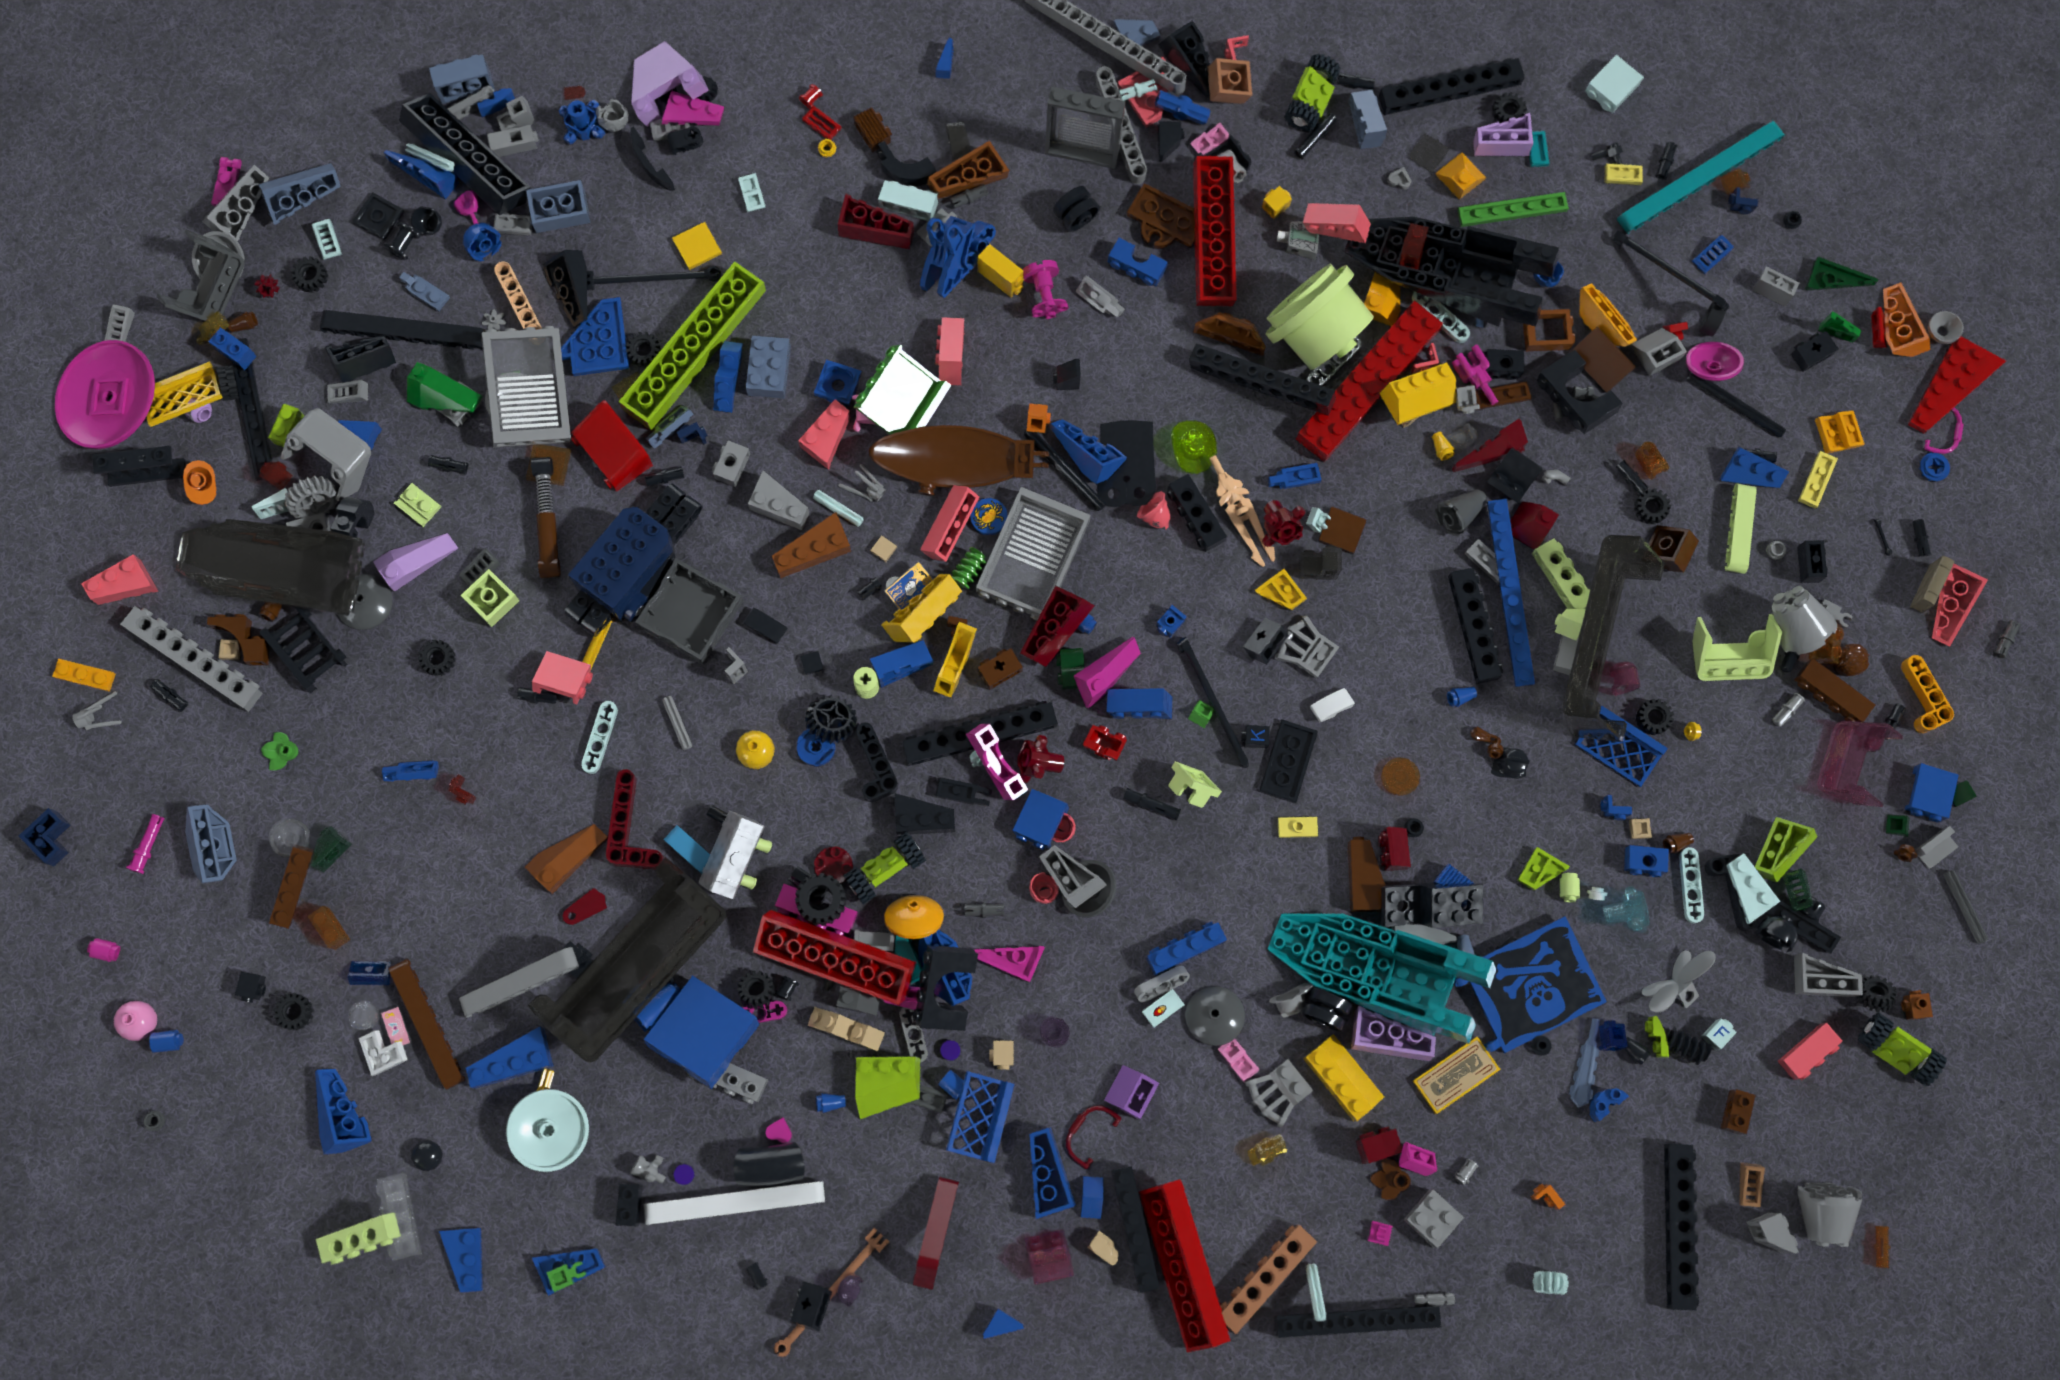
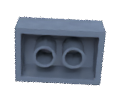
[429,54,495,104]
[526,180,591,233]
[746,336,791,399]

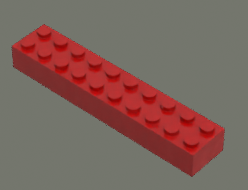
[1296,301,1443,463]

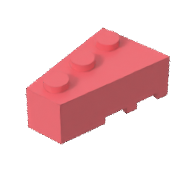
[1303,203,1371,243]
[935,317,964,385]
[81,554,158,605]

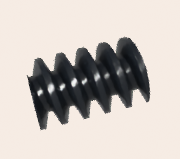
[1667,1027,1712,1065]

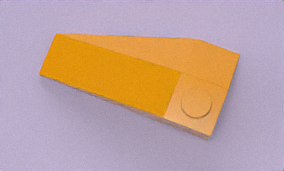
[1364,272,1400,326]

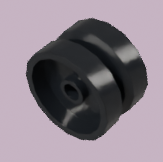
[1053,185,1100,232]
[1301,988,1352,1032]

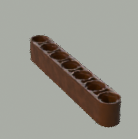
[389,958,466,1090]

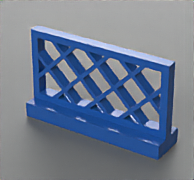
[1575,706,1668,787]
[946,1071,1015,1163]

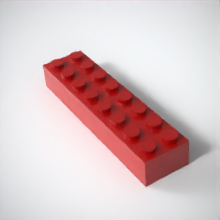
[1193,156,1237,306]
[753,910,916,1005]
[1139,1179,1230,1352]

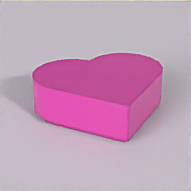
[766,1118,792,1143]

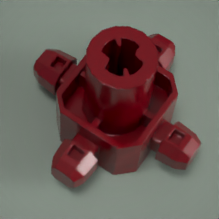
[1262,500,1306,547]
[1017,735,1064,783]

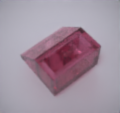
[1024,1229,1074,1285]

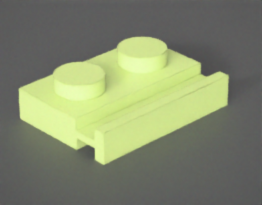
[394,483,441,527]

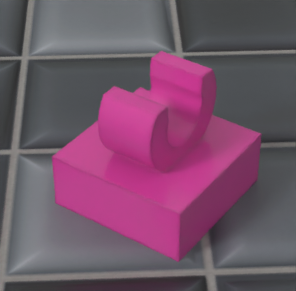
[1368,1221,1392,1246]

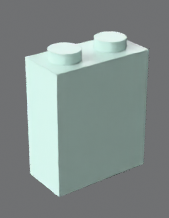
[1585,55,1644,113]

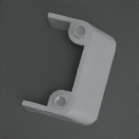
[280,408,371,501]

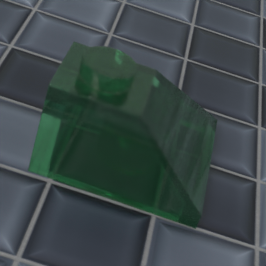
[310,826,352,873]

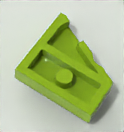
[1517,847,1570,891]

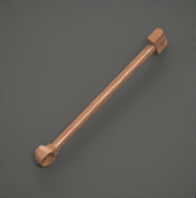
[774,1228,889,1357]

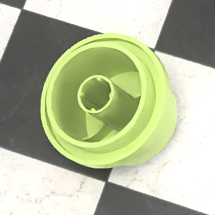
[1265,264,1374,370]

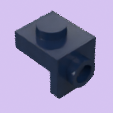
[1728,187,1758,214]
[676,422,708,444]

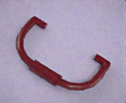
[1066,1106,1121,1169]

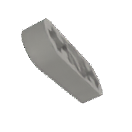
[1134,966,1190,1003]
[900,1007,928,1063]

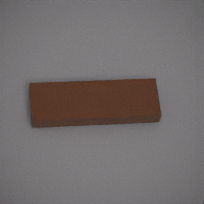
[1476,381,1531,410]

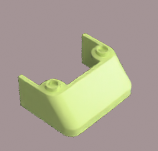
[1692,614,1782,681]

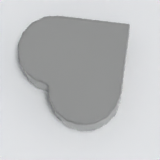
[1387,167,1411,190]

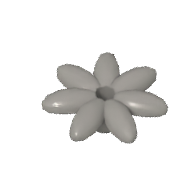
[482,309,506,331]

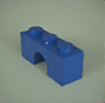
[1108,238,1168,286]

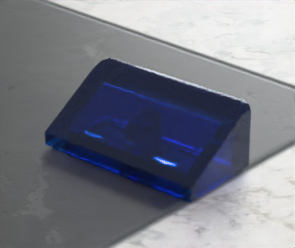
[347,961,391,985]

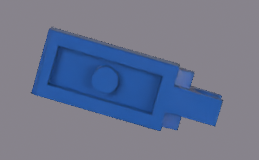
[1268,463,1322,489]
[382,761,439,782]

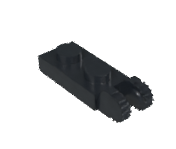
[936,777,992,806]

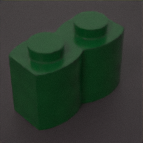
[1056,648,1084,689]

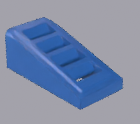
[935,38,953,79]
[1692,235,1734,274]

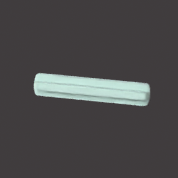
[813,490,863,527]
[1306,1264,1326,1321]

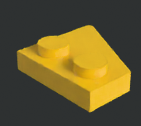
[1255,569,1307,611]

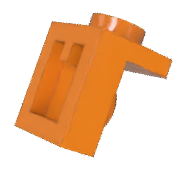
[1531,1184,1566,1209]

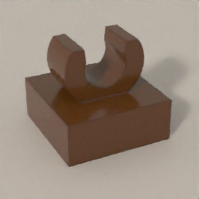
[947,616,968,637]

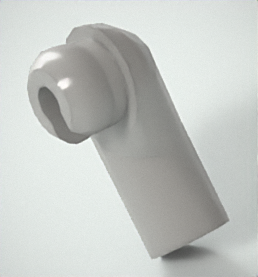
[1542,469,1570,486]

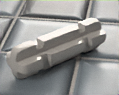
[1414,1293,1455,1306]

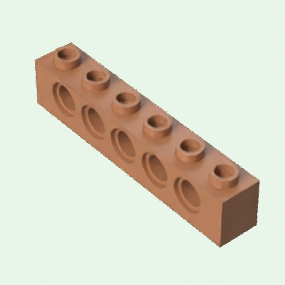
[1220,1225,1317,1334]

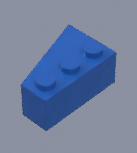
[870,640,933,687]

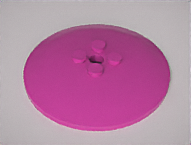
[55,340,155,449]

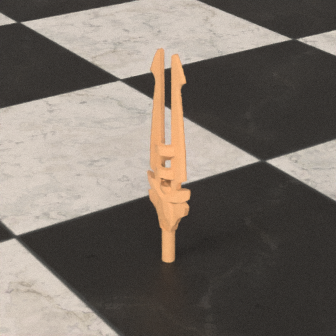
[1209,455,1275,567]

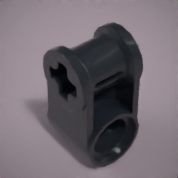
[666,126,703,155]

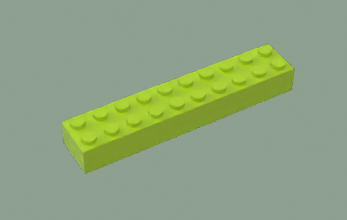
[619,261,766,430]

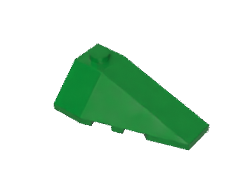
[407,362,483,412]

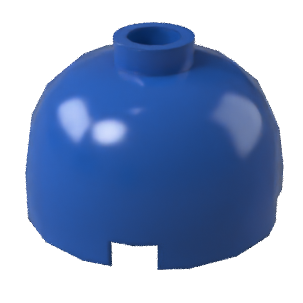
[463,223,502,261]

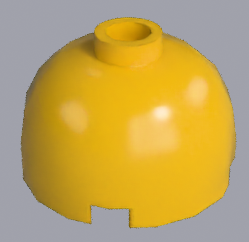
[736,730,775,769]

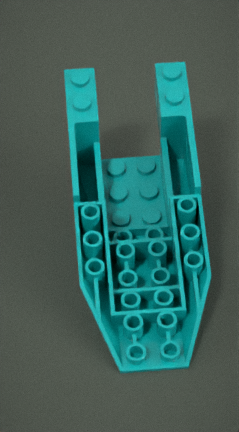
[1268,914,1496,1044]

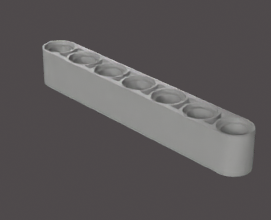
[1096,67,1147,184]
[459,947,579,1018]

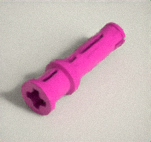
[126,814,165,874]

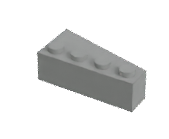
[202,165,269,242]

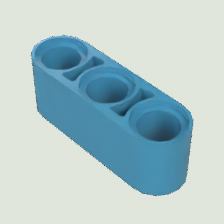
[663,825,710,874]

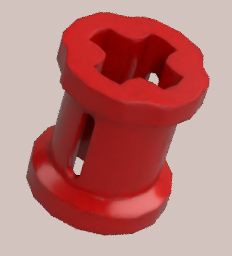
[799,84,823,109]

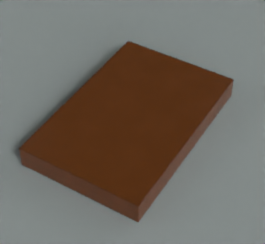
[1569,327,1635,392]

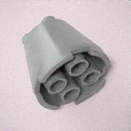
[1772,586,1837,655]
[1798,1183,1862,1247]

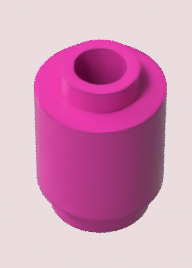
[87,938,121,962]

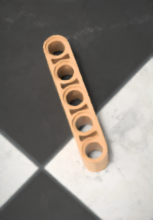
[494,261,545,345]

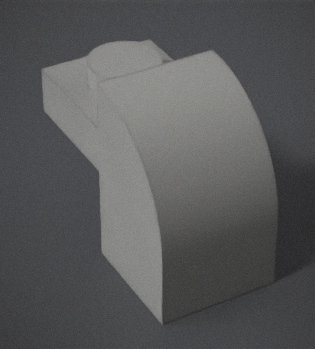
[496,96,534,131]

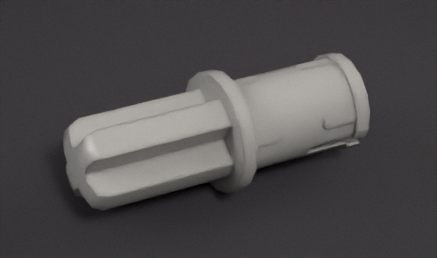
[1773,693,1805,727]

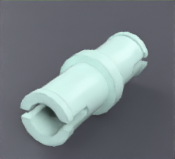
[1119,79,1157,101]

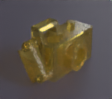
[196,311,229,345]
[1247,1134,1287,1166]

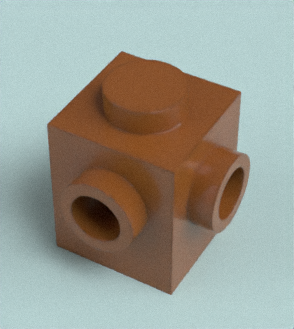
[1901,990,1933,1020]

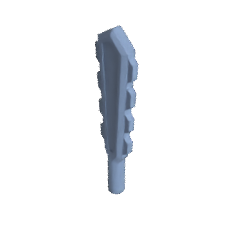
[1569,1018,1600,1108]

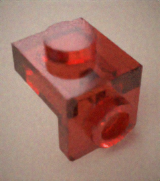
[448,774,476,805]

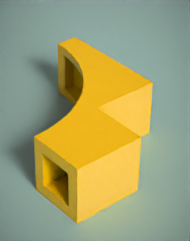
[933,622,977,697]

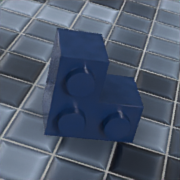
[19,808,71,866]

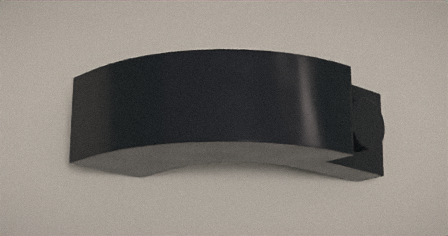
[877,141,937,186]
[330,497,375,537]

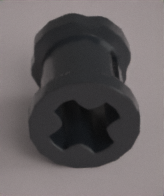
[775,975,800,1001]

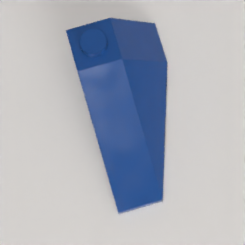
[384,150,459,199]
[1049,419,1127,484]
[315,1069,372,1154]

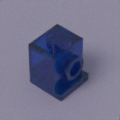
[1599,1020,1628,1051]

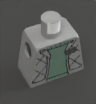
[1277,221,1319,260]

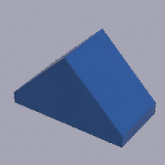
[1081,1176,1103,1219]
[983,1308,1024,1339]

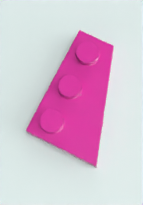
[662,91,724,125]

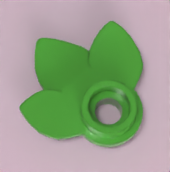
[261,732,298,771]

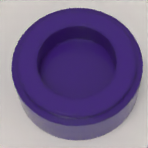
[941,1040,960,1061]
[674,1164,695,1185]

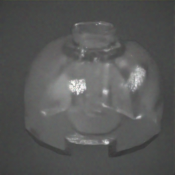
[268,818,310,858]

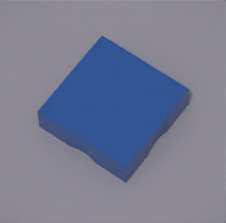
[644,976,759,1089]

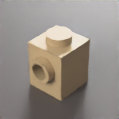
[989,1041,1013,1070]

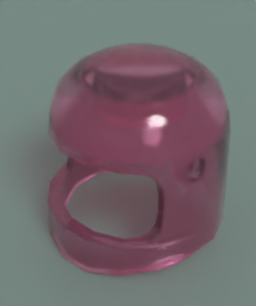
[1610,661,1641,696]

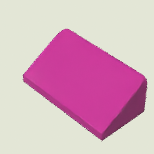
[1399,1142,1437,1176]

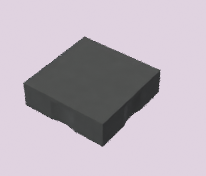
[636,558,743,665]

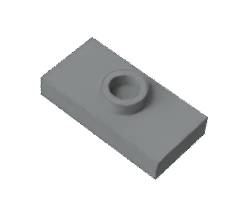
[494,213,532,236]

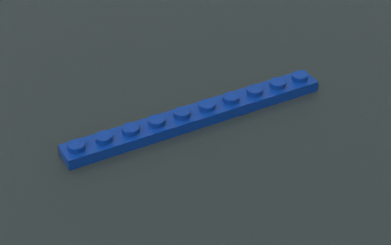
[1487,499,1535,687]

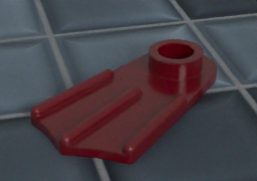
[563,888,607,925]

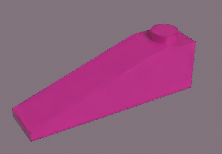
[1074,637,1141,708]

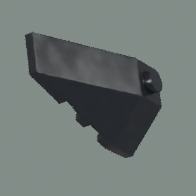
[543,250,587,327]

